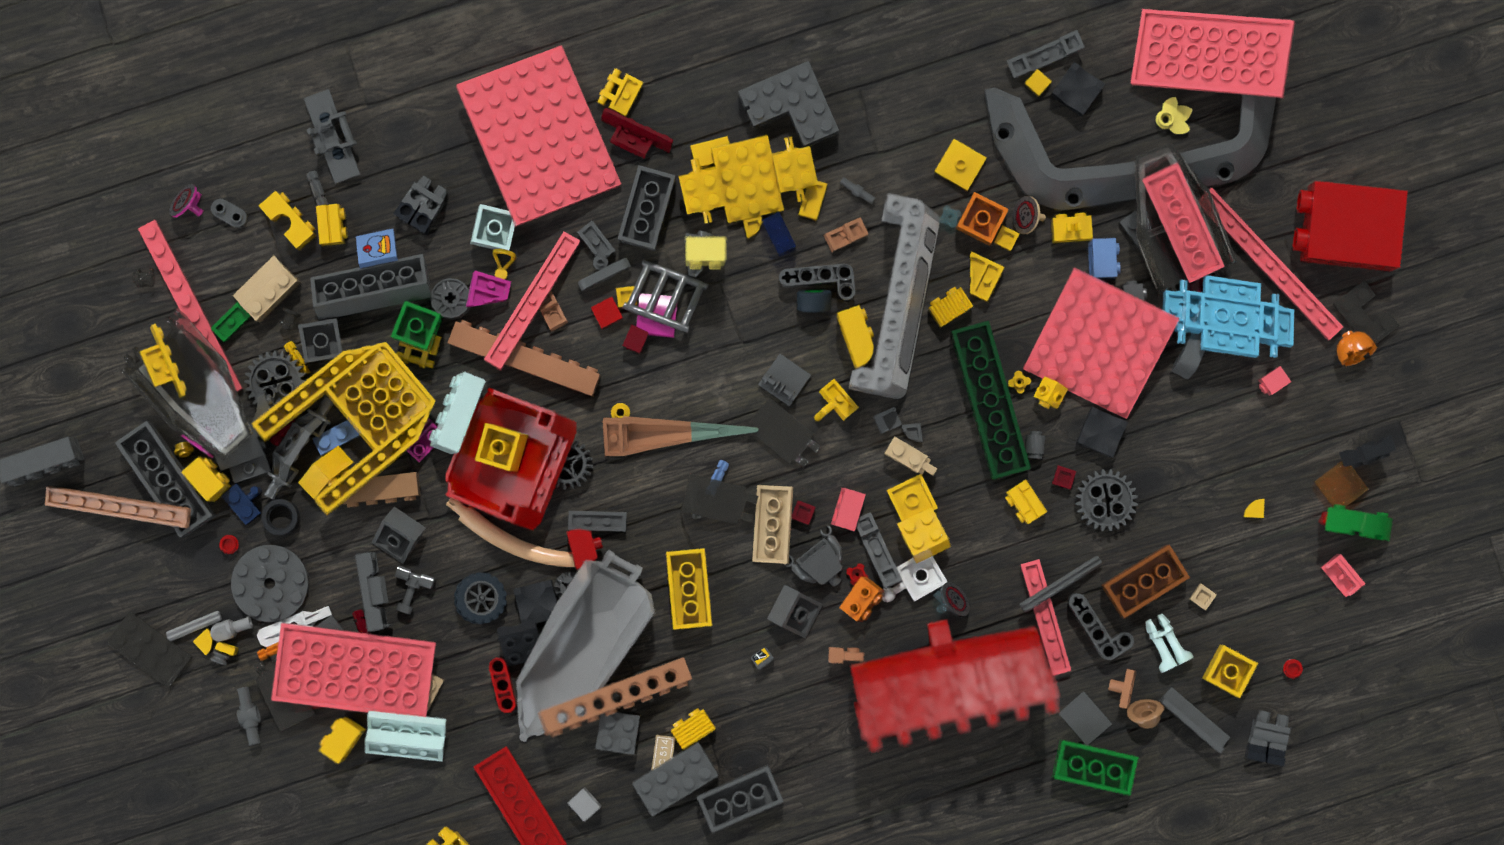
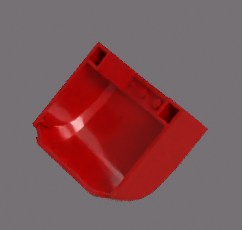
[446,388,577,530]

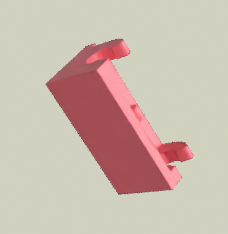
[831,488,866,531]
[1320,554,1365,597]

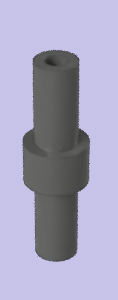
[840,177,875,204]

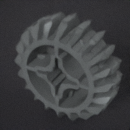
[555,440,593,490]

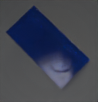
[762,212,796,257]

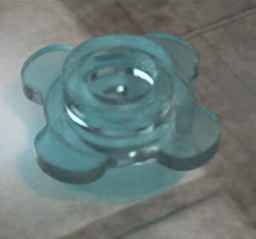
[939,206,961,228]

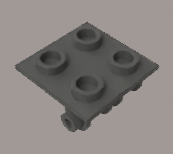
[758,354,811,407]

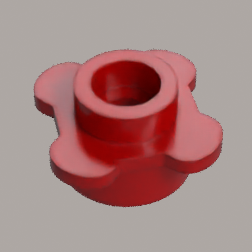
[846,564,868,586]

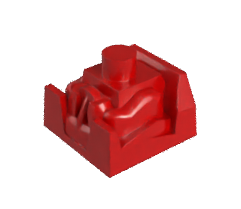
[567,529,603,569]

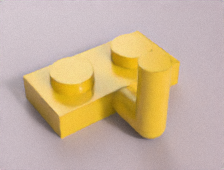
[814,379,859,421]

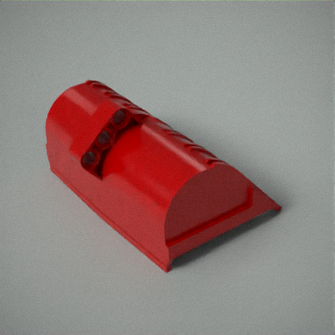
[850,620,1059,751]

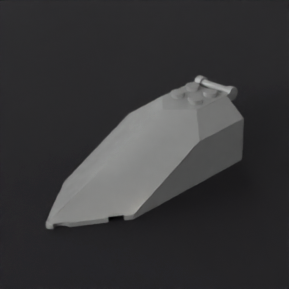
[516,550,654,742]

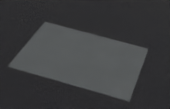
[1059,691,1112,745]

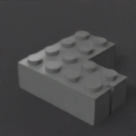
[738,61,839,147]

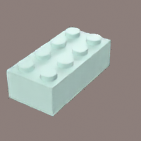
[429,372,486,454]

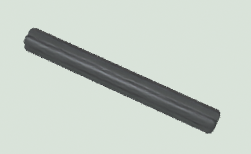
[1020,556,1102,612]

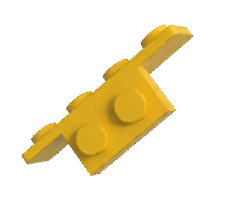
[139,324,187,398]

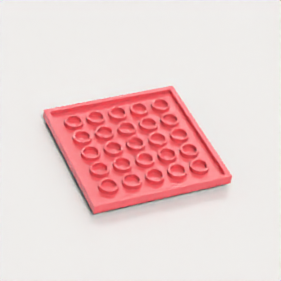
[1023,268,1179,419]

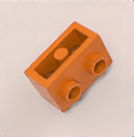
[839,577,885,622]

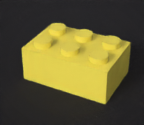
[686,237,725,270]

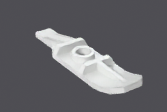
[257,606,332,647]

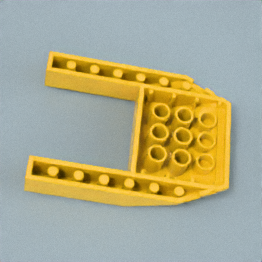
[252,342,435,516]

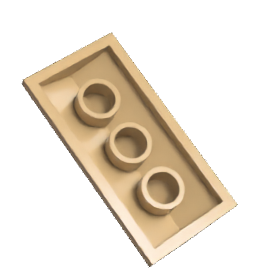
[752,485,793,564]

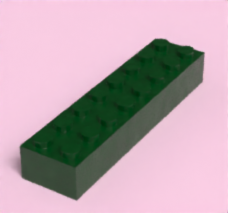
[950,320,1031,480]

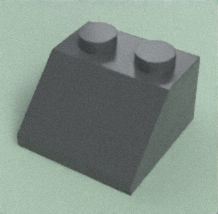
[371,507,426,564]
[767,585,823,639]

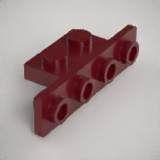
[601,108,674,159]

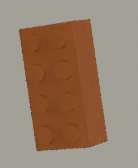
[1101,545,1190,618]

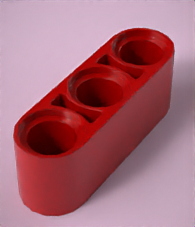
[489,657,517,713]

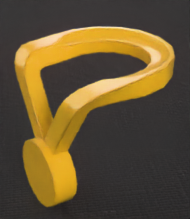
[492,249,517,279]

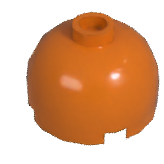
[1337,331,1377,366]

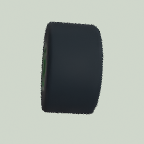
[797,289,831,312]

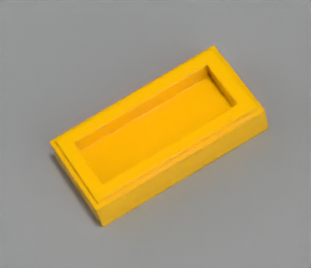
[798,181,827,221]

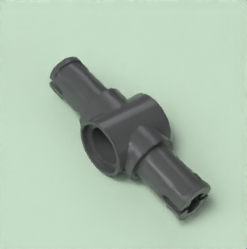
[237,686,261,746]

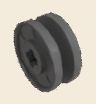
[430,278,471,320]

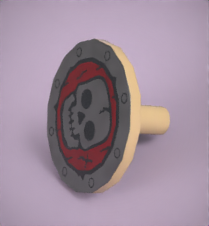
[1013,196,1046,234]

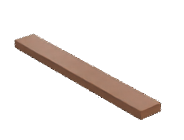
[45,486,191,528]

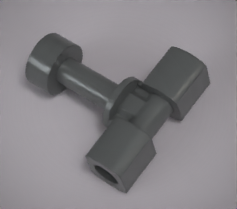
[395,566,436,615]

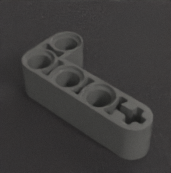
[779,264,855,302]
[1171,332,1205,380]
[1067,593,1134,660]

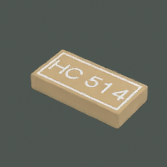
[651,735,675,770]

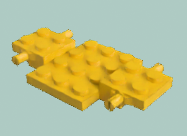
[679,135,818,223]

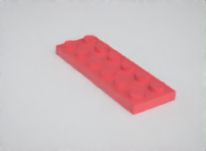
[1142,163,1225,283]

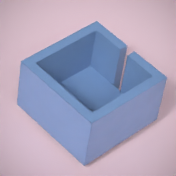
[1088,238,1120,281]

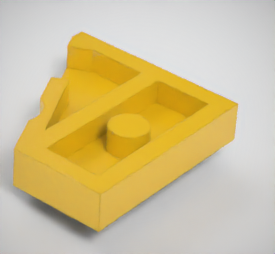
[970,251,1005,302]

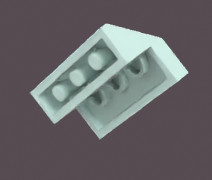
[365,711,446,761]

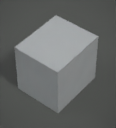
[568,787,601,822]

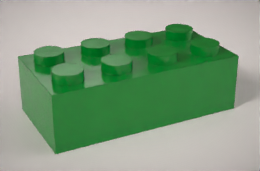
[1052,739,1138,795]

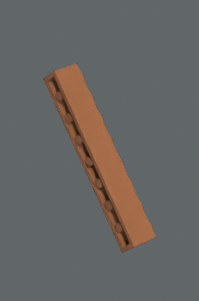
[448,320,601,397]

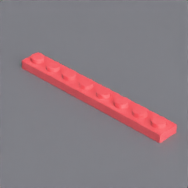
[484,232,580,370]

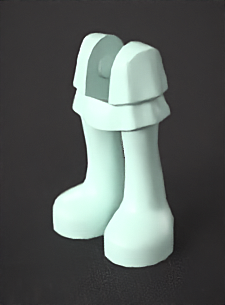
[1145,614,1194,673]

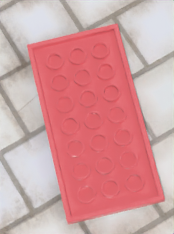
[1131,9,1295,98]
[271,623,436,717]

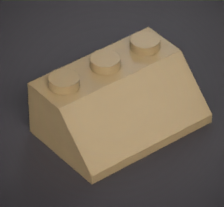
[233,256,301,323]

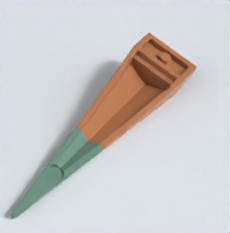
[603,416,759,456]

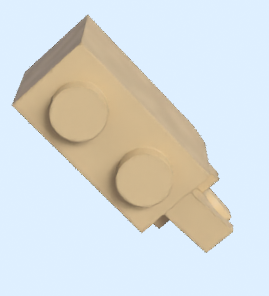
[884,437,937,475]

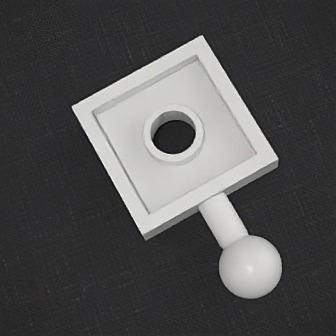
[882,556,947,602]

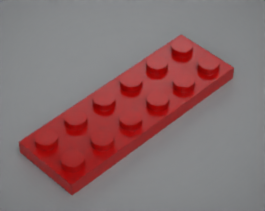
[474,746,568,845]

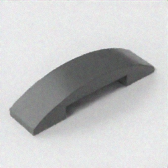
[1007,30,1085,78]
[856,512,903,588]

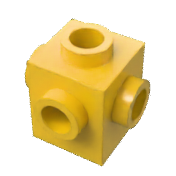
[1033,376,1068,409]

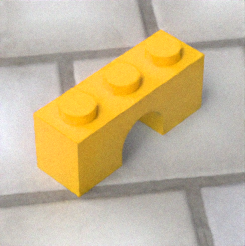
[259,191,317,251]

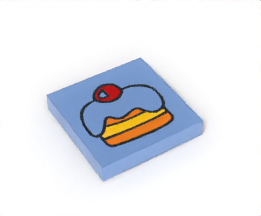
[356,229,398,268]

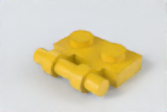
[597,68,644,117]
[397,336,441,369]

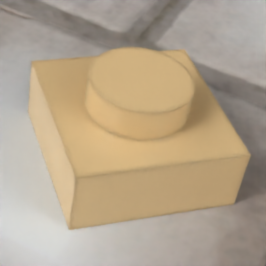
[1189,583,1217,610]

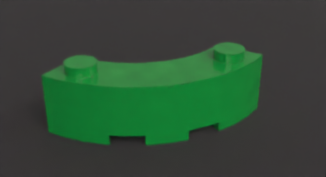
[1325,504,1393,541]

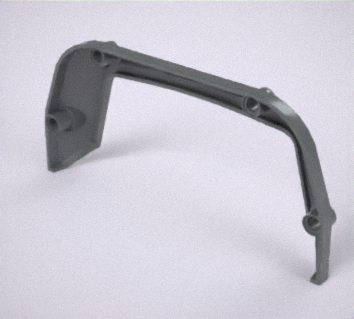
[984,88,1276,211]

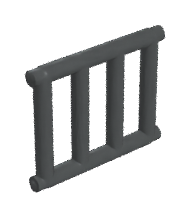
[623,260,708,333]

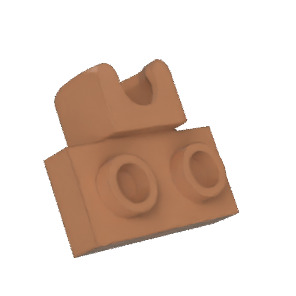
[828,647,864,663]

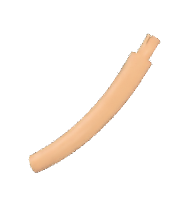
[446,498,576,567]

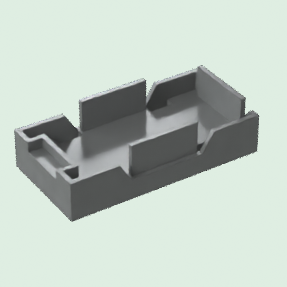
[355,552,392,631]

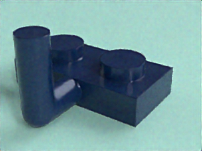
[222,484,262,525]

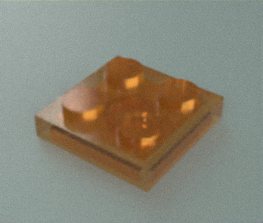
[1314,461,1369,507]

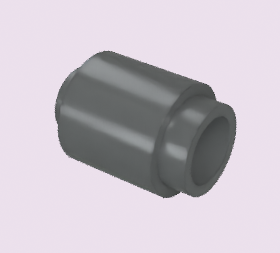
[1025,431,1045,459]

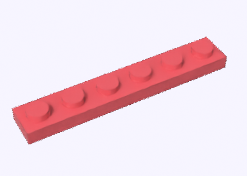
[1020,559,1071,676]

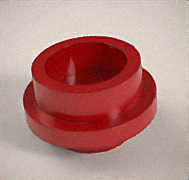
[219,535,239,554]
[1283,659,1303,678]

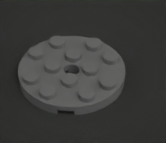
[231,545,309,622]

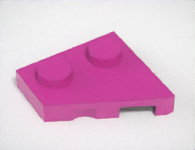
[466,271,511,307]

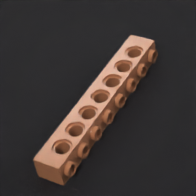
[538,657,692,737]

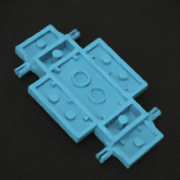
[1163,275,1294,358]

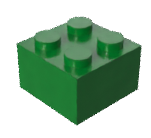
[391,301,443,353]

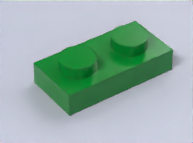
[210,302,252,342]

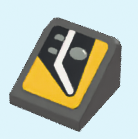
[751,647,774,670]

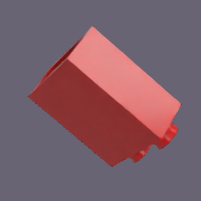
[1293,181,1408,271]

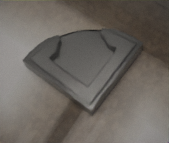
[901,423,923,442]

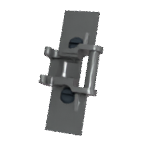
[304,89,360,184]

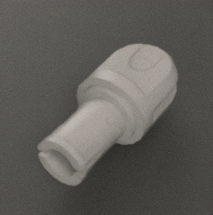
[210,616,253,642]

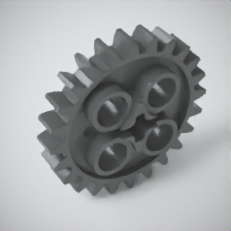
[244,350,307,407]
[1075,469,1138,531]

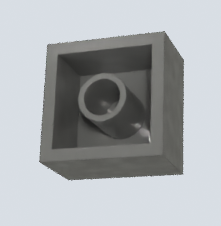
[298,318,343,363]
[596,711,641,755]

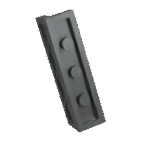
[1158,687,1230,753]

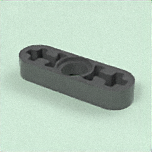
[577,258,631,291]

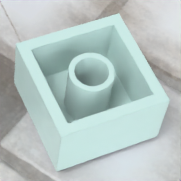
[470,204,515,251]

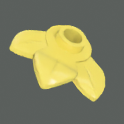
[1156,97,1192,134]

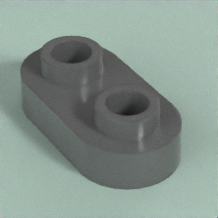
[211,199,248,228]

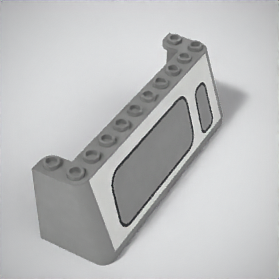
[848,194,940,399]

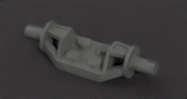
[263,396,334,500]

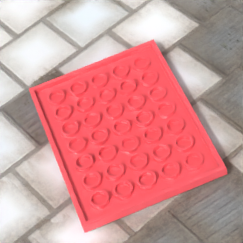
[456,45,621,226]

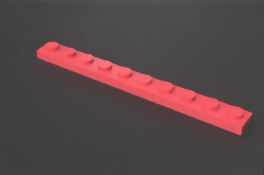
[1198,188,1343,340]
[138,220,243,398]

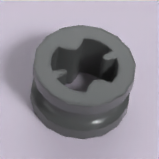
[210,650,230,665]

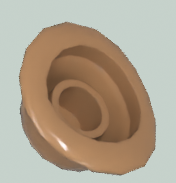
[1127,699,1164,729]

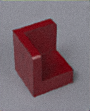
[622,325,649,355]

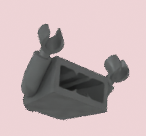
[784,525,843,586]

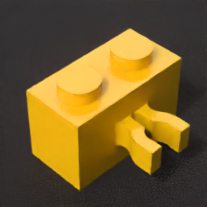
[1051,213,1093,243]

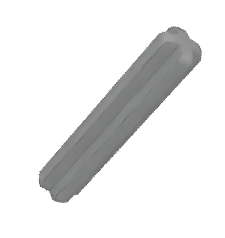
[166,611,222,641]

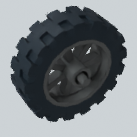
[454,572,507,624]

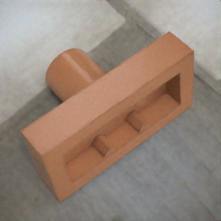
[1109,669,1137,709]

